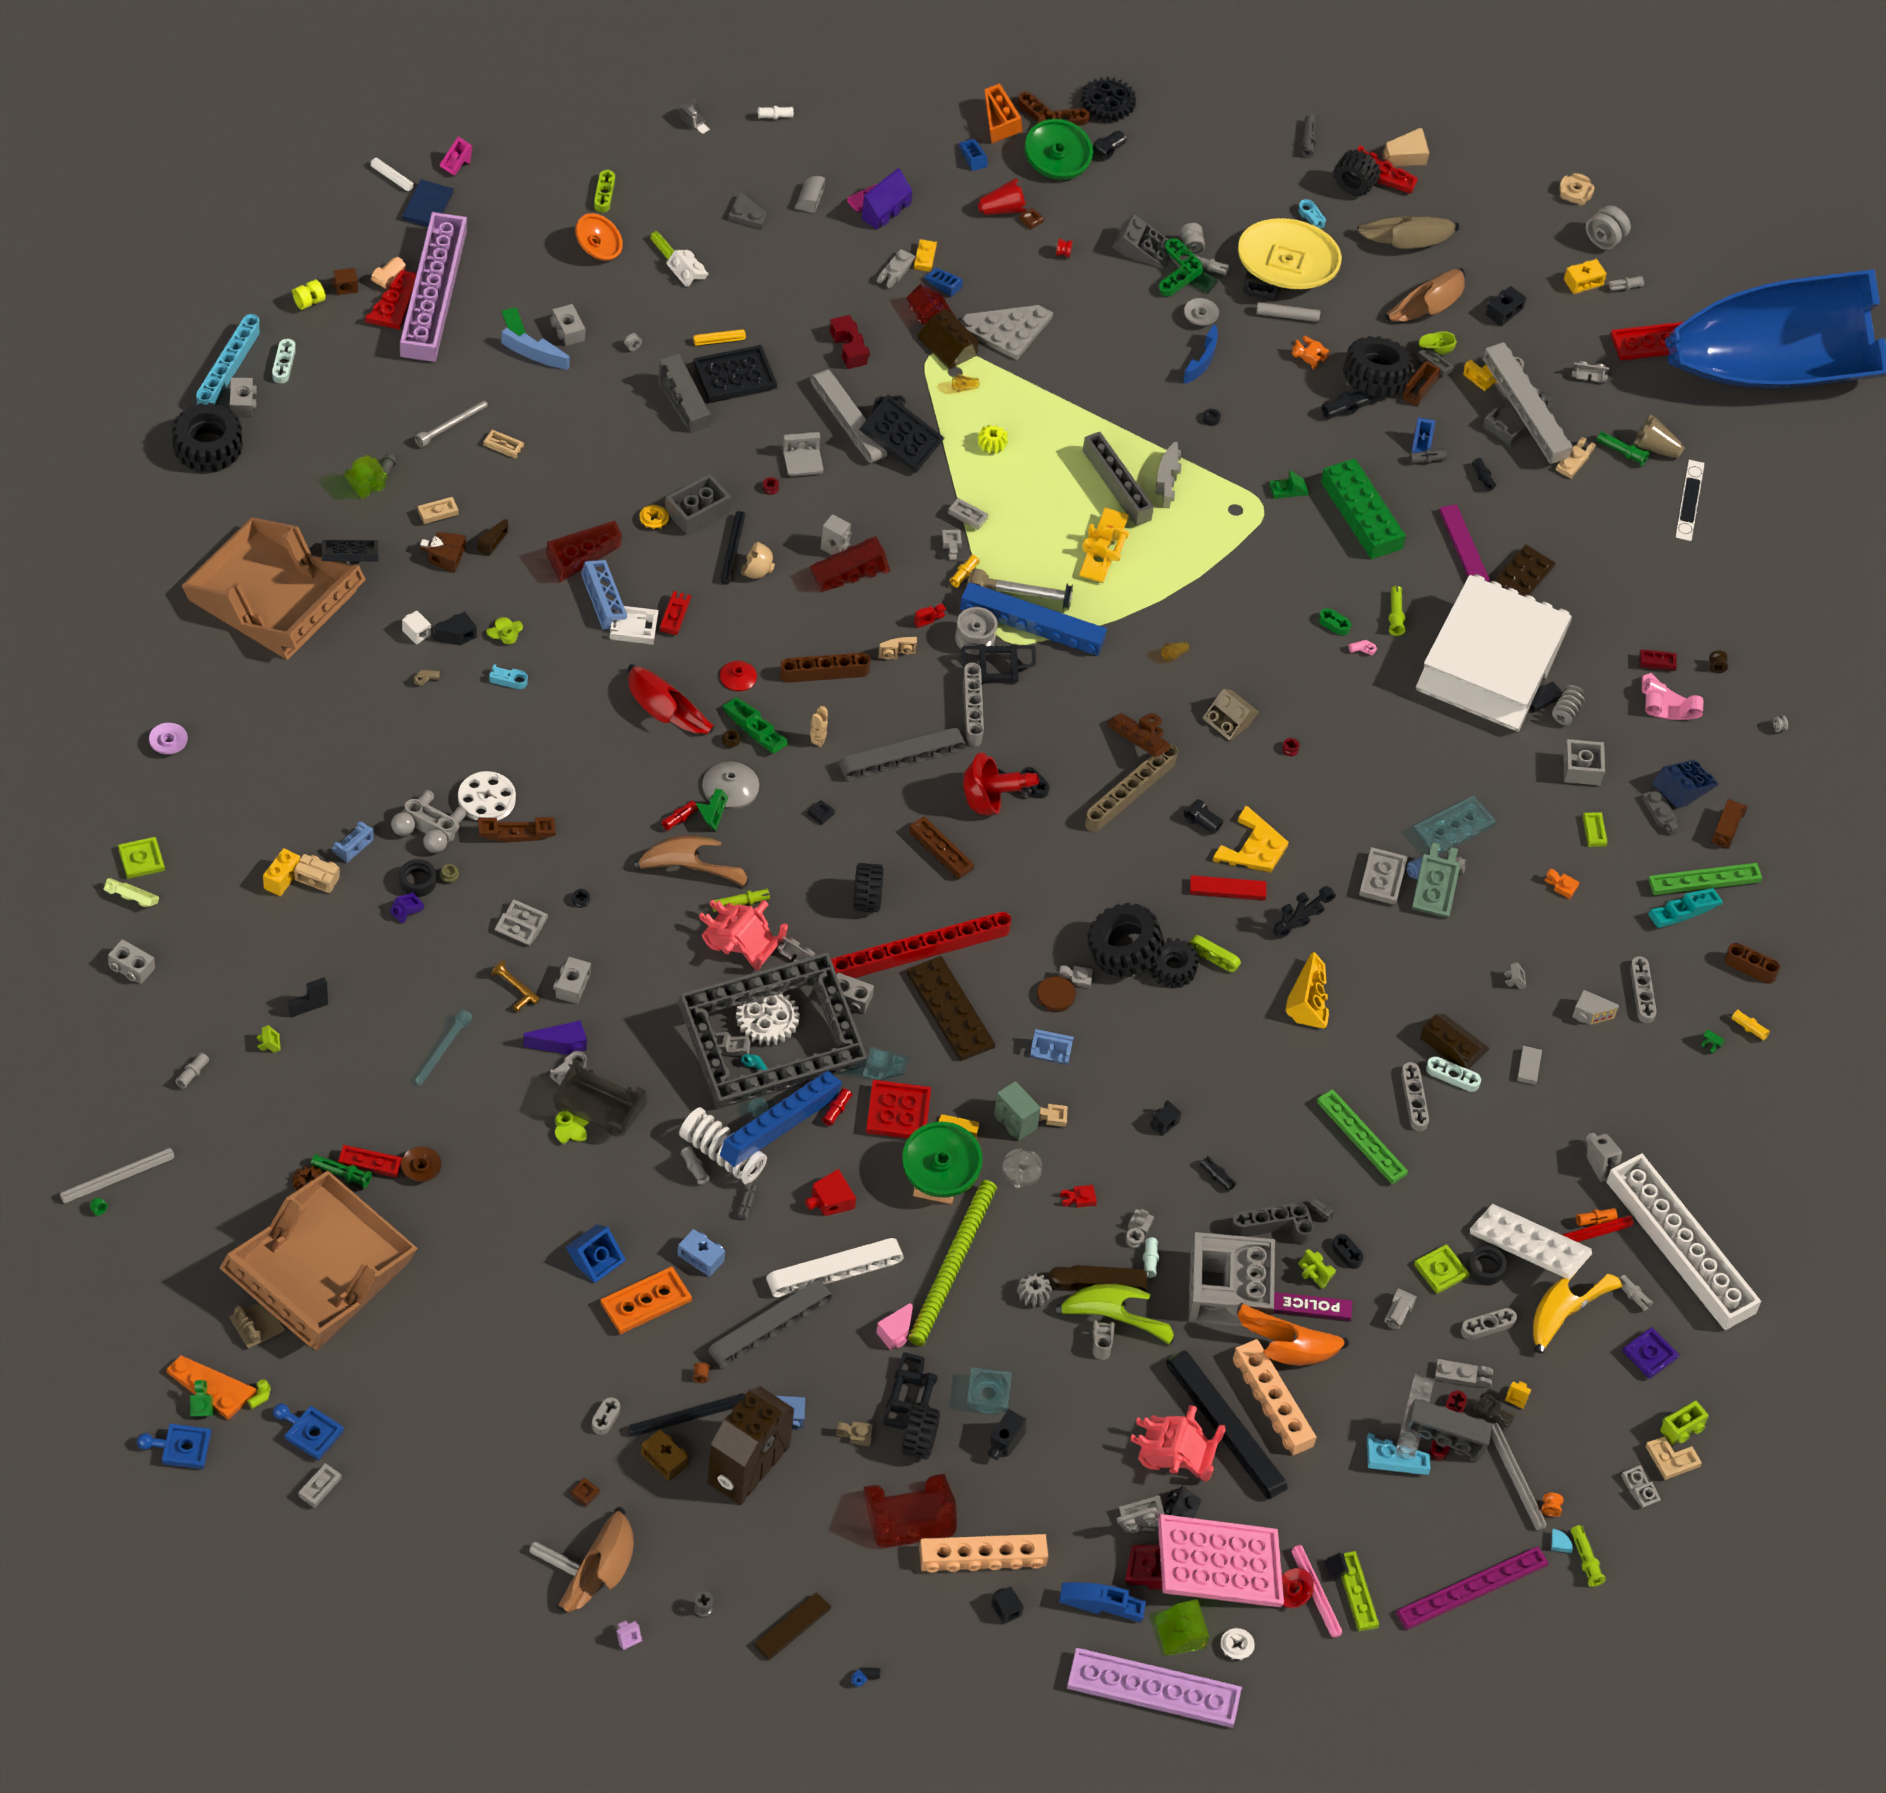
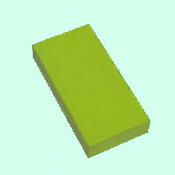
[1582,812,1608,847]

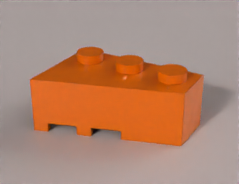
[984,83,1023,144]

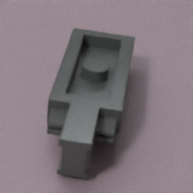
[1642,790,1679,836]

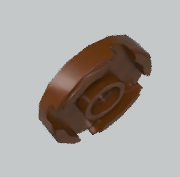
[1037,976,1076,1012]

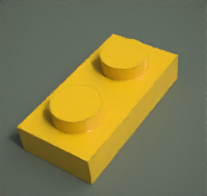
[914,239,937,272]

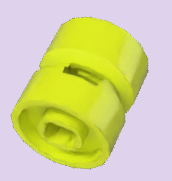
[292,279,325,310]

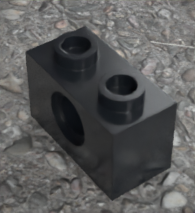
[1486,286,1526,326]

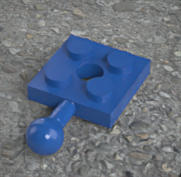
[273,1403,344,1461]
[137,1424,212,1469]

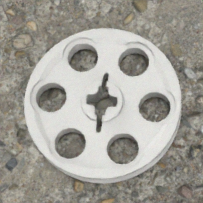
[458,771,516,821]

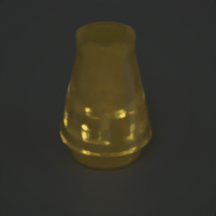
[952,374,979,392]
[1161,641,1189,661]

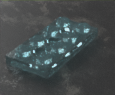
[1413,795,1496,855]

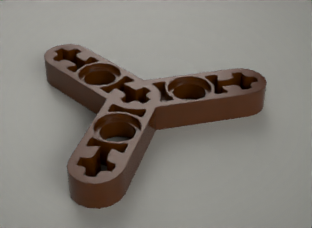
[1018,92,1089,126]

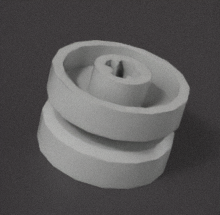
[1586,205,1631,250]
[955,607,998,655]

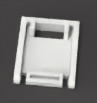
[609,606,658,645]

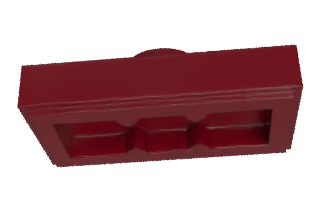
[1639,649,1677,671]

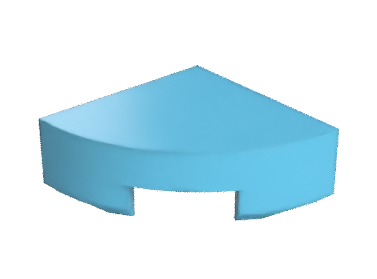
[1551,1529,1573,1553]

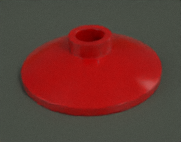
[720,661,757,692]
[1282,1568,1314,1608]

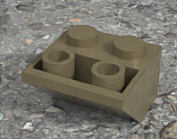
[1202,689,1259,741]

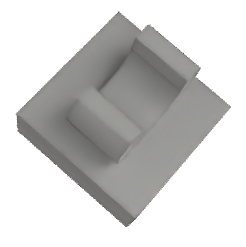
[1504,962,1526,990]
[1128,1209,1154,1236]

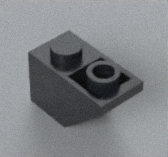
[433,611,477,645]

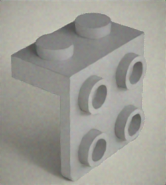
[783,432,823,476]
[1117,1495,1164,1533]

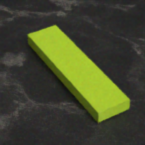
[1341,1551,1379,1631]

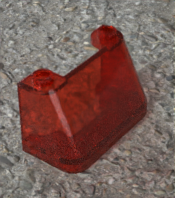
[863,1474,957,1548]

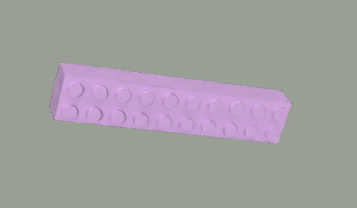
[400,212,467,362]

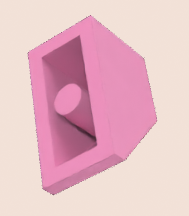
[876,1303,913,1350]

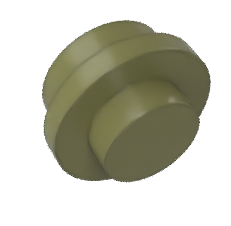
[440,864,459,883]

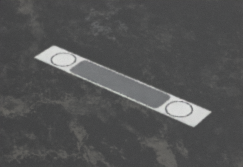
[1676,460,1705,541]

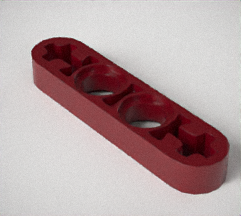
[1429,1390,1467,1461]

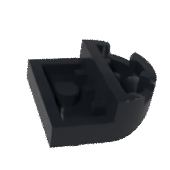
[1243,270,1279,299]

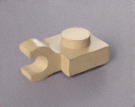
[1039,1104,1068,1127]

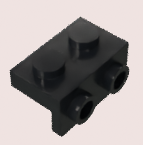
[1163,1486,1201,1518]

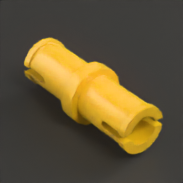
[949,555,980,587]
[1731,1010,1770,1041]

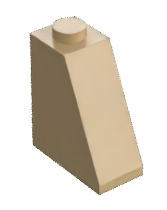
[1382,128,1429,167]

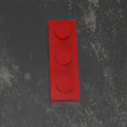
[338,1145,402,1178]

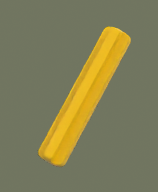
[693,329,746,346]

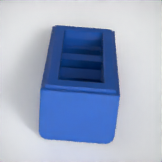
[959,139,988,171]
[924,268,963,297]

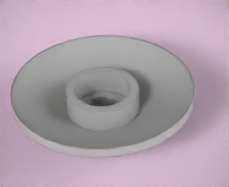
[1184,298,1219,326]

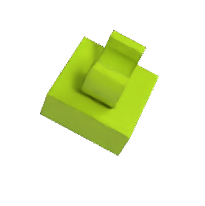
[257,1025,281,1053]

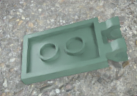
[1411,843,1461,918]

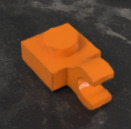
[1545,868,1580,899]

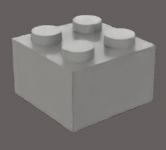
[1563,739,1605,785]

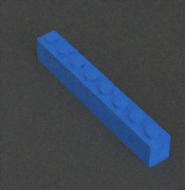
[960,582,1107,656]
[720,1071,842,1167]

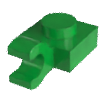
[190,1380,213,1417]

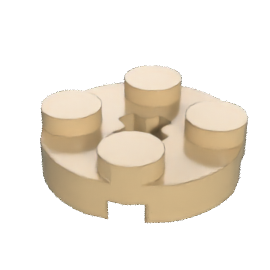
[1559,174,1594,205]

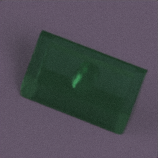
[1179,264,1218,294]

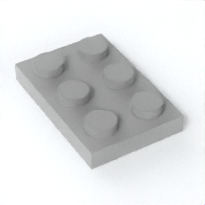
[1359,847,1408,905]

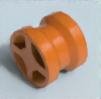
[1541,1492,1564,1517]

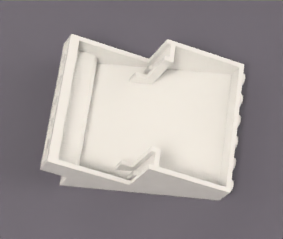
[1416,574,1572,732]

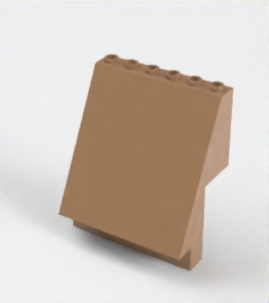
[182,517,366,660]
[220,1171,418,1351]

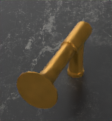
[491,960,540,1012]

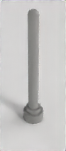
[414,401,488,448]

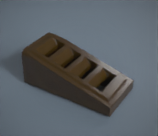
[477,519,508,556]

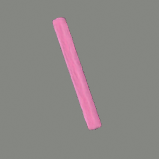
[1292,1545,1342,1638]

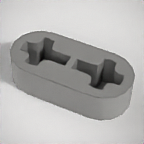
[592,1398,620,1435]

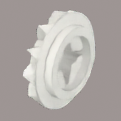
[1221,1628,1255,1660]

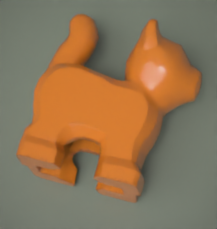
[1292,336,1329,370]

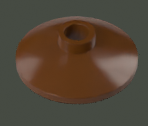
[401,1147,441,1182]

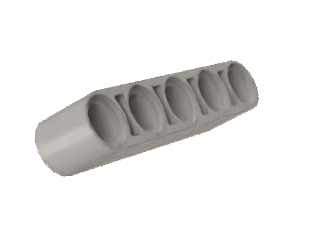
[963,663,984,747]

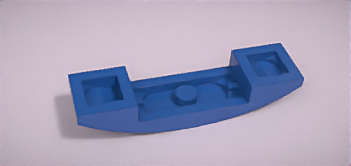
[1183,324,1218,384]

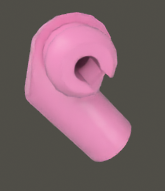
[1349,640,1377,655]

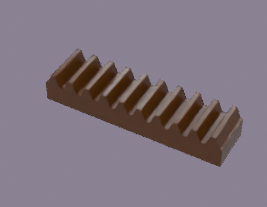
[909,816,974,880]

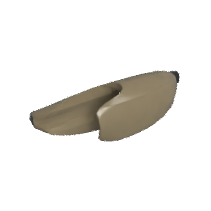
[1357,216,1459,250]

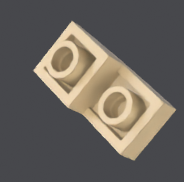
[879,637,917,659]

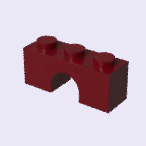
[829,315,870,369]

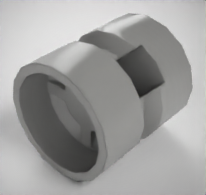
[1180,223,1206,256]

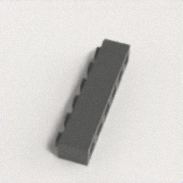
[1082,431,1154,526]

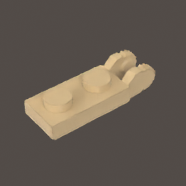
[1556,437,1596,479]

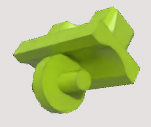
[1298,1249,1336,1289]

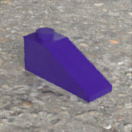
[523,1020,587,1055]

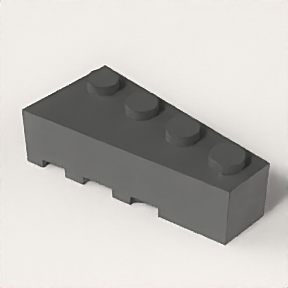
[658,353,712,433]
[1405,1398,1493,1463]

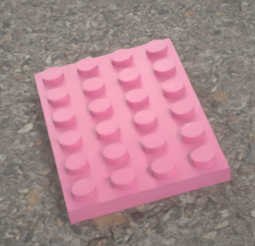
[1158,1514,1284,1607]

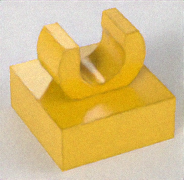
[1505,1381,1531,1409]

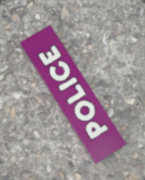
[1273,1292,1352,1321]

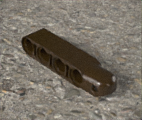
[1048,1265,1148,1292]

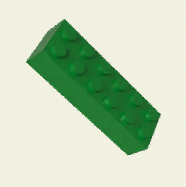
[1321,458,1406,560]

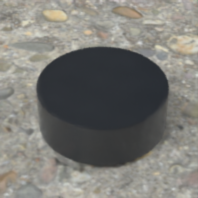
[1202,409,1221,426]

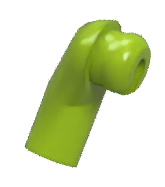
[247,1379,271,1409]

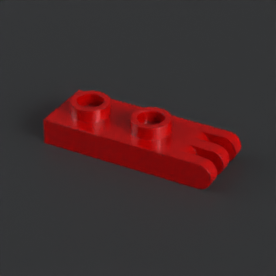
[660,591,692,636]

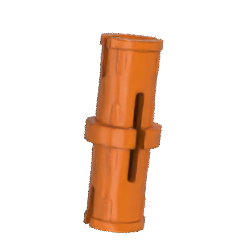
[1576,1208,1617,1227]

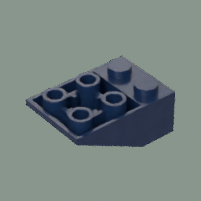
[1652,760,1718,808]

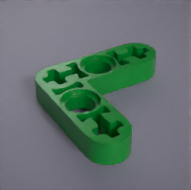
[1159,238,1203,297]

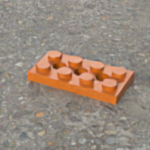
[601,1267,692,1334]

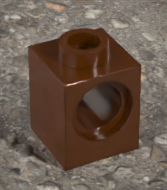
[331,268,358,295]

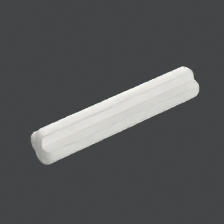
[371,158,413,191]

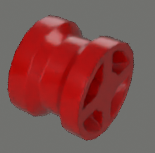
[1056,239,1072,258]

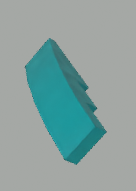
[1648,888,1723,928]

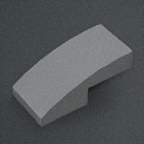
[715,1032,751,1056]

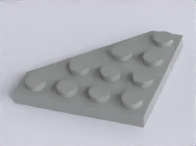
[960,305,1053,360]

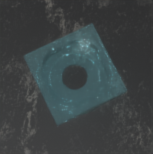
[966,1367,1012,1414]

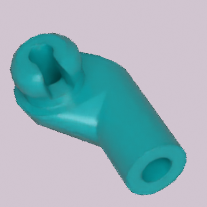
[741,1054,768,1071]

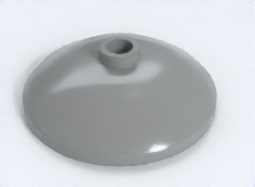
[702,761,759,809]

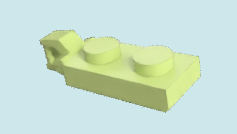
[103,878,159,907]

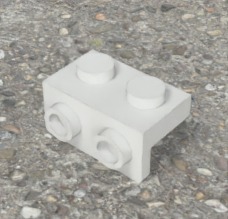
[667,250,708,286]

